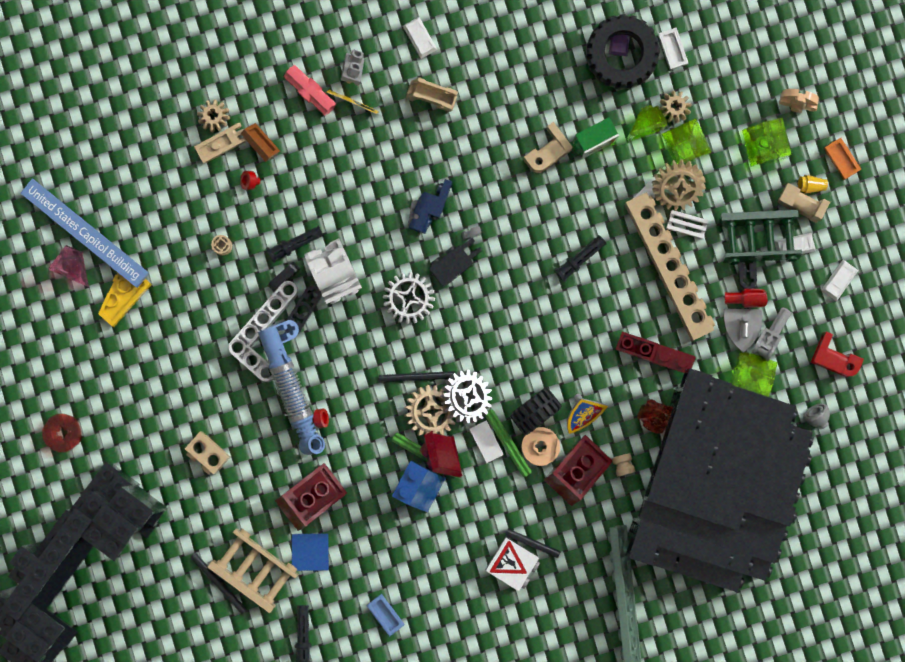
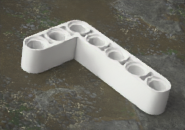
[228,281,298,382]

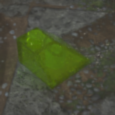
[627,105,667,142]
[661,118,712,165]

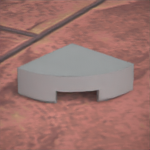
[461,226,482,240]

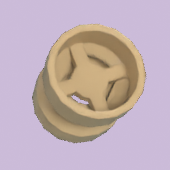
[211,235,233,256]
[612,453,636,477]

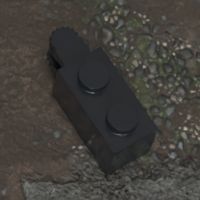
[429,238,482,288]

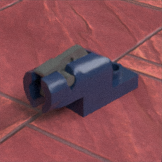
[408,179,452,234]

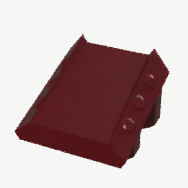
[420,431,463,477]

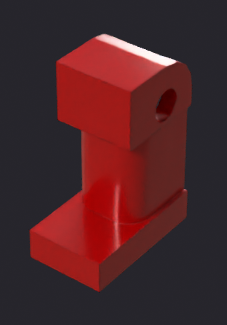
[811,331,864,377]

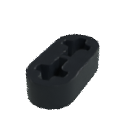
[267,261,301,292]
[738,261,757,289]

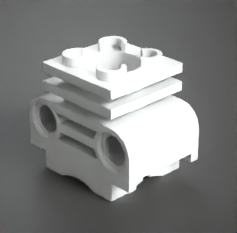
[304,238,362,304]

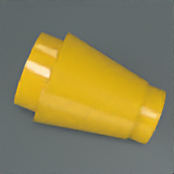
[798,175,828,194]

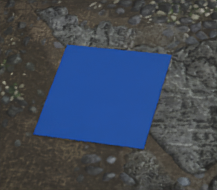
[292,534,329,571]

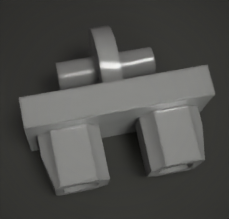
[341,49,364,86]

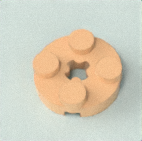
[779,89,819,113]
[521,427,560,466]

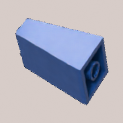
[392,460,446,512]

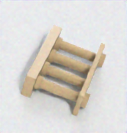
[208,528,299,613]

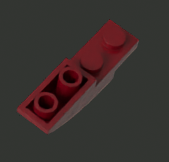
[616,332,696,373]

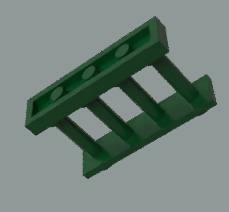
[719,210,802,265]

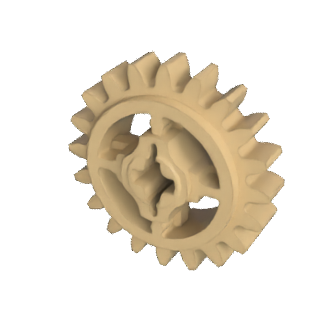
[652,159,706,211]
[404,385,455,436]

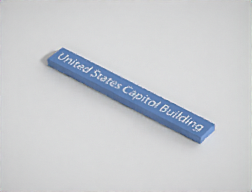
[21,178,149,288]

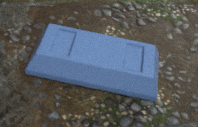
[366,594,405,637]

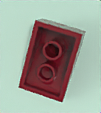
[544,435,613,506]
[275,463,347,531]

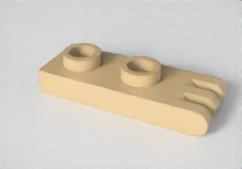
[194,123,247,164]

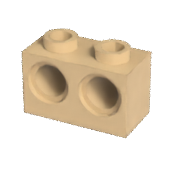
[185,431,231,474]

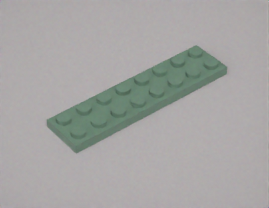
[608,525,642,662]

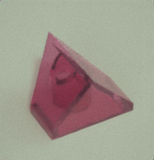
[49,245,89,287]

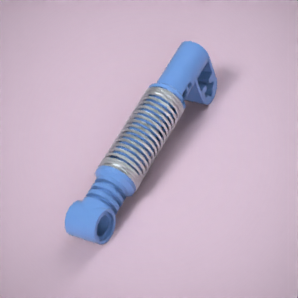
[258,320,325,455]

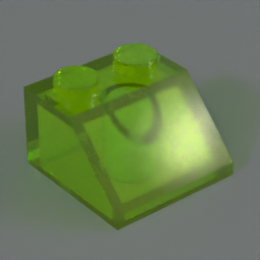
[742,118,792,167]
[730,350,777,397]

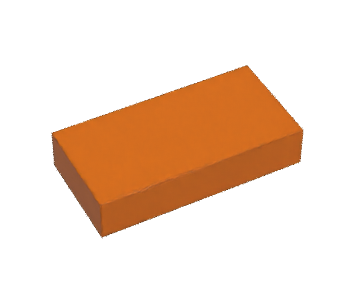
[824,138,861,180]

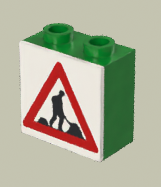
[572,117,619,159]

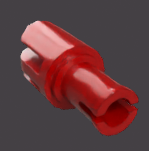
[725,289,768,308]

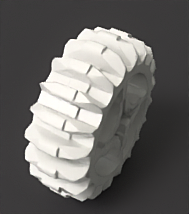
[383,272,435,324]

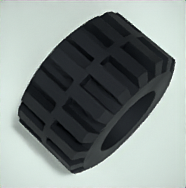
[510,387,562,435]

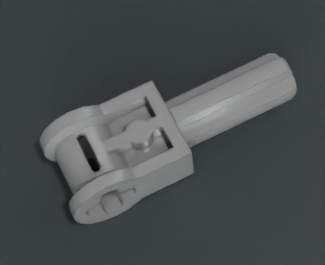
[751,308,791,362]

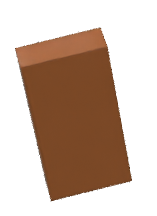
[241,123,280,162]

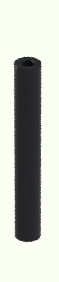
[505,528,561,558]

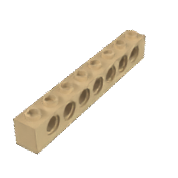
[624,192,715,341]

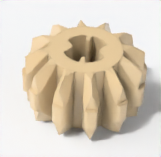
[659,91,692,124]
[197,99,230,132]

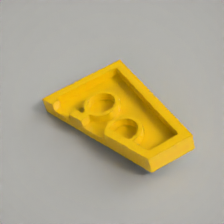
[98,273,152,327]

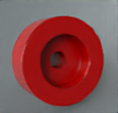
[240,171,260,190]
[312,408,329,428]

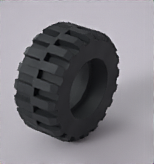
[586,14,660,90]

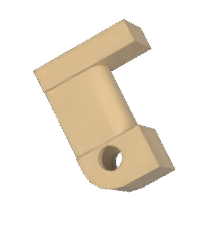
[405,77,458,112]
[523,122,573,173]
[777,183,830,223]

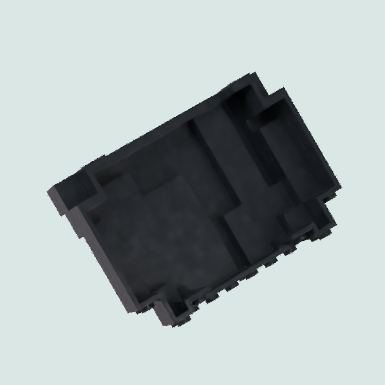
[625,368,814,592]
[0,461,167,662]

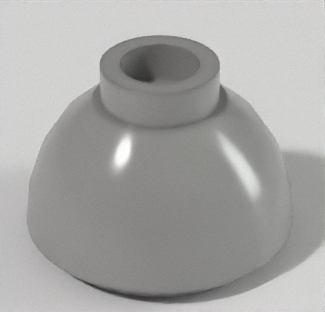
[804,404,830,429]

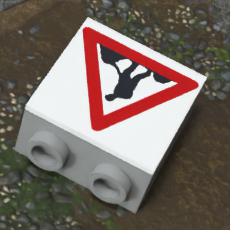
[485,537,540,591]

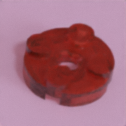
[637,399,673,433]
[42,414,82,452]

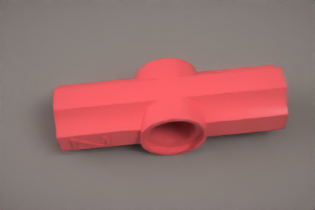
[283,65,336,116]

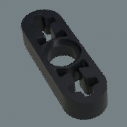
[285,286,322,334]

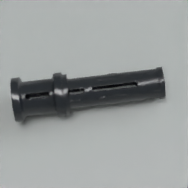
[266,225,324,264]
[554,235,607,283]
[294,605,312,662]

